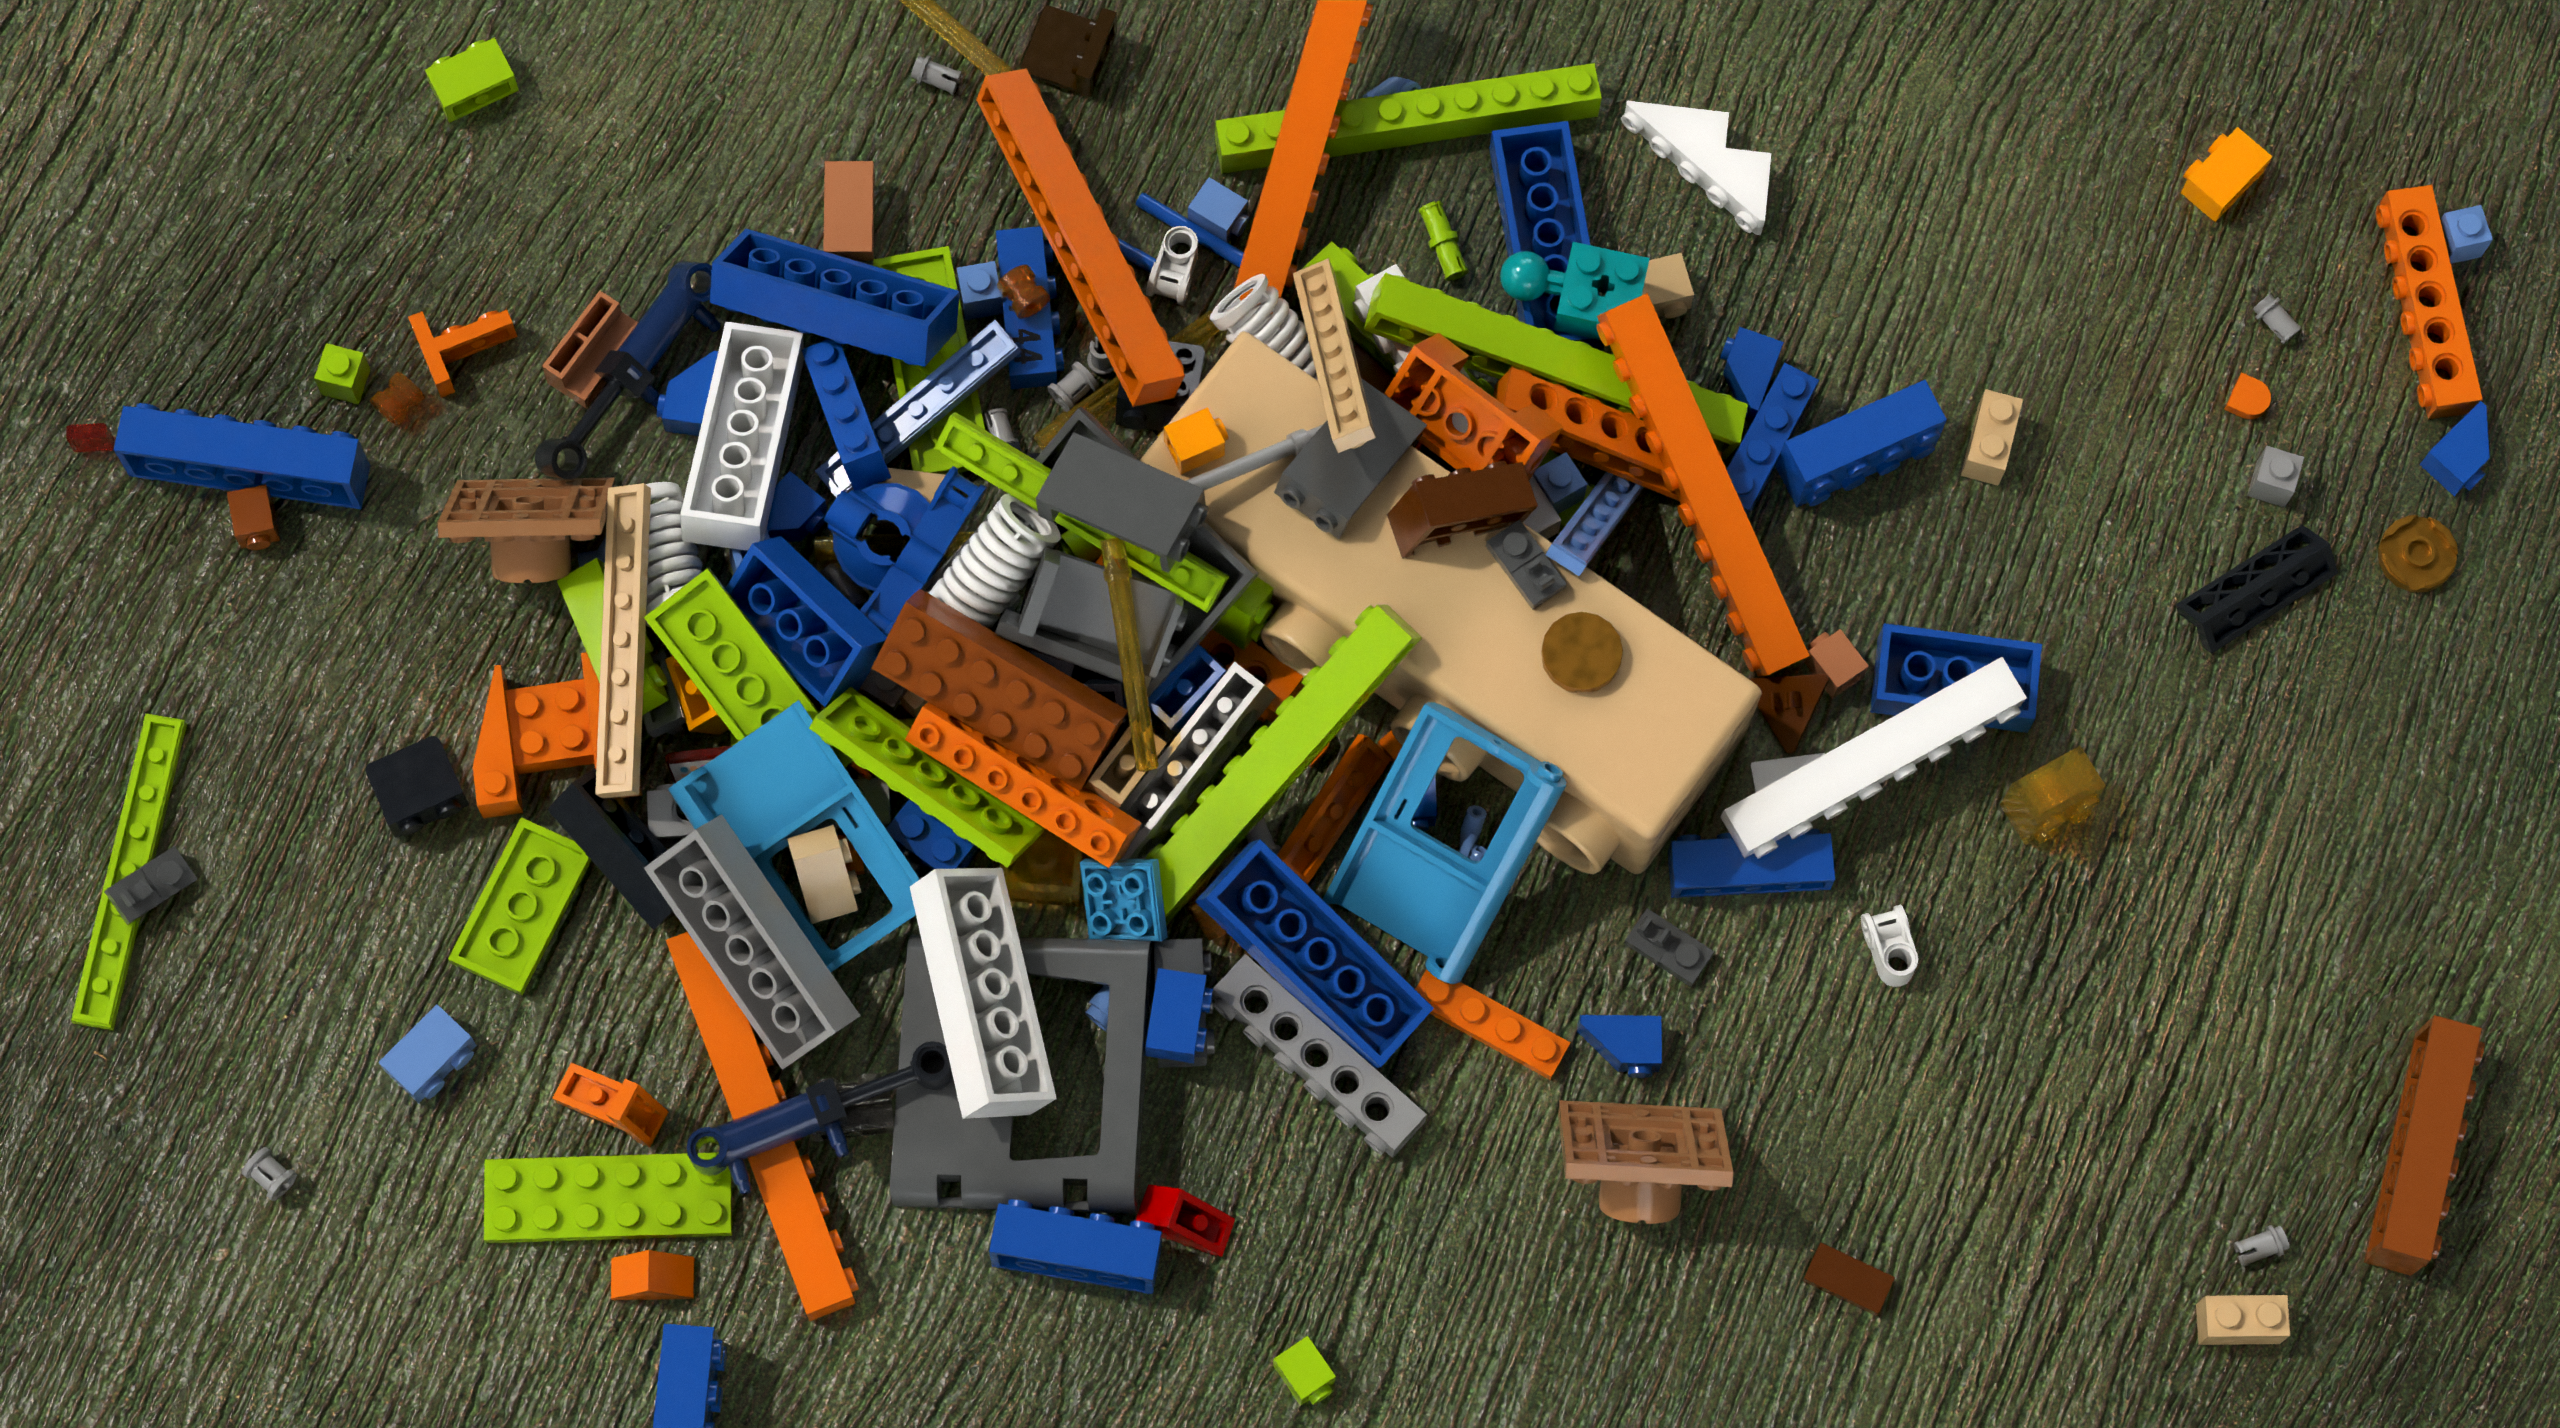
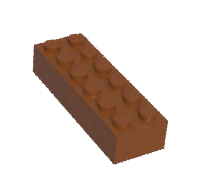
[871,589,1128,791]
[2364,1015,2485,1276]

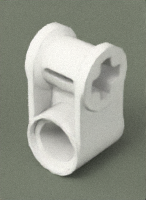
[1146,226,1198,306]
[1861,904,1918,987]

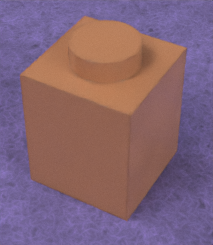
[1804,629,1869,699]

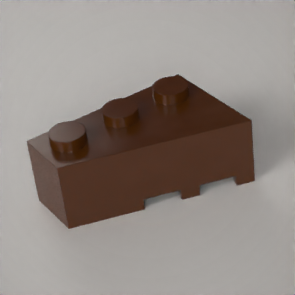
[1387,461,1538,558]

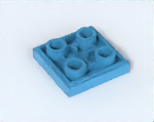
[1080,858,1168,941]

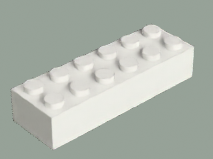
[680,321,804,551]
[910,868,1057,1119]

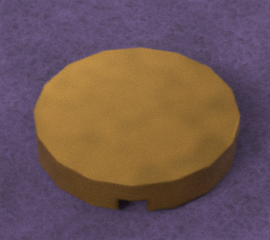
[2378,515,2458,592]
[1541,612,1623,693]

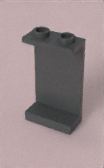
[1274,379,1427,539]
[1035,432,1209,573]
[1018,547,1188,678]

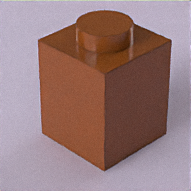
[227,484,281,550]

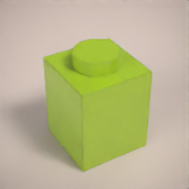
[314,343,371,405]
[1273,1336,1336,1406]

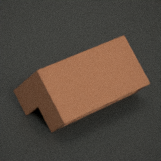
[823,161,875,261]
[542,290,638,409]

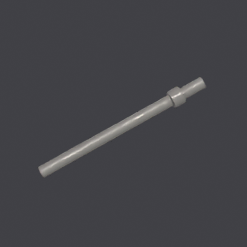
[1186,425,1322,490]

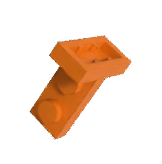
[408,310,517,398]
[552,1062,669,1147]

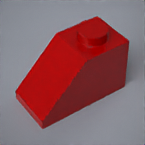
[1136,1184,1235,1257]

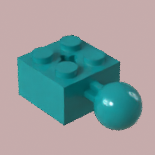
[1500,242,1650,340]

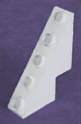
[1621,101,1772,235]

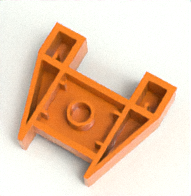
[472,652,642,819]

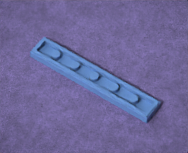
[815,320,1022,498]
[1545,472,1644,576]

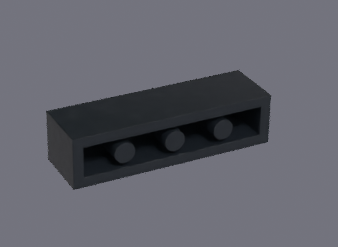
[547,768,675,930]

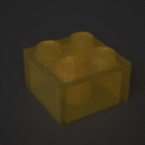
[2000,745,2106,845]
[1000,829,1084,907]

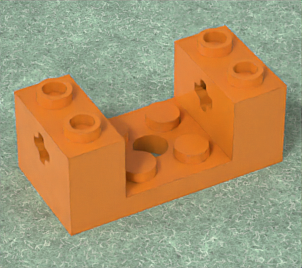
[1384,333,1564,480]

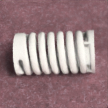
[1210,274,1318,380]
[646,482,703,628]
[929,494,1061,630]

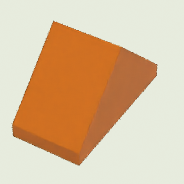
[611,1250,695,1300]

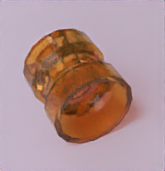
[997,264,1050,319]
[370,371,425,427]

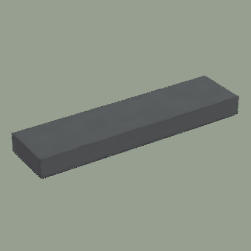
[995,609,1152,690]

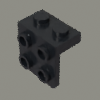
[1115,341,1205,432]
[365,736,469,838]

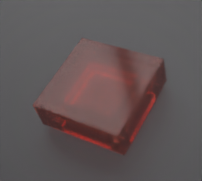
[66,423,114,452]

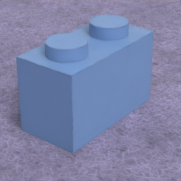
[378,1004,477,1104]

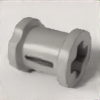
[1047,361,1099,413]
[242,1147,298,1201]

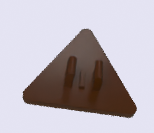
[1749,674,1829,753]

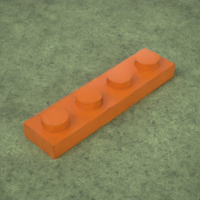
[1277,734,1391,885]
[1415,969,1571,1080]

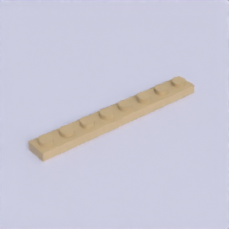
[1293,258,1376,453]
[595,483,651,798]

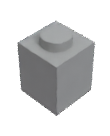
[2247,446,2304,508]

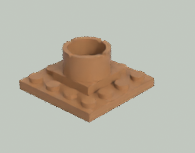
[437,477,615,583]
[1558,1100,1733,1224]

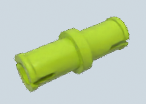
[1419,201,1469,281]

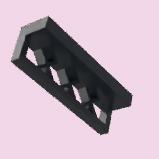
[2176,525,2338,654]

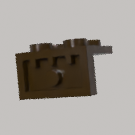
[1020,5,1117,97]

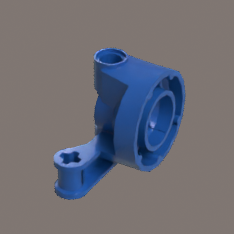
[824,466,987,636]

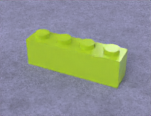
[557,558,669,716]

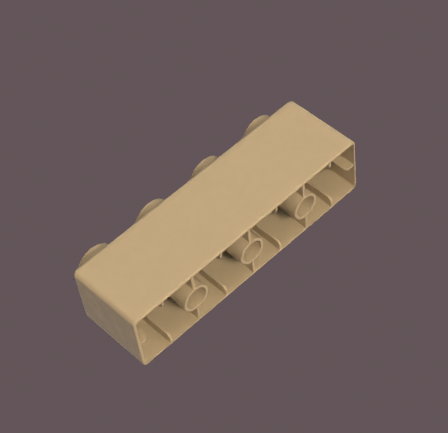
[1140,331,1762,874]

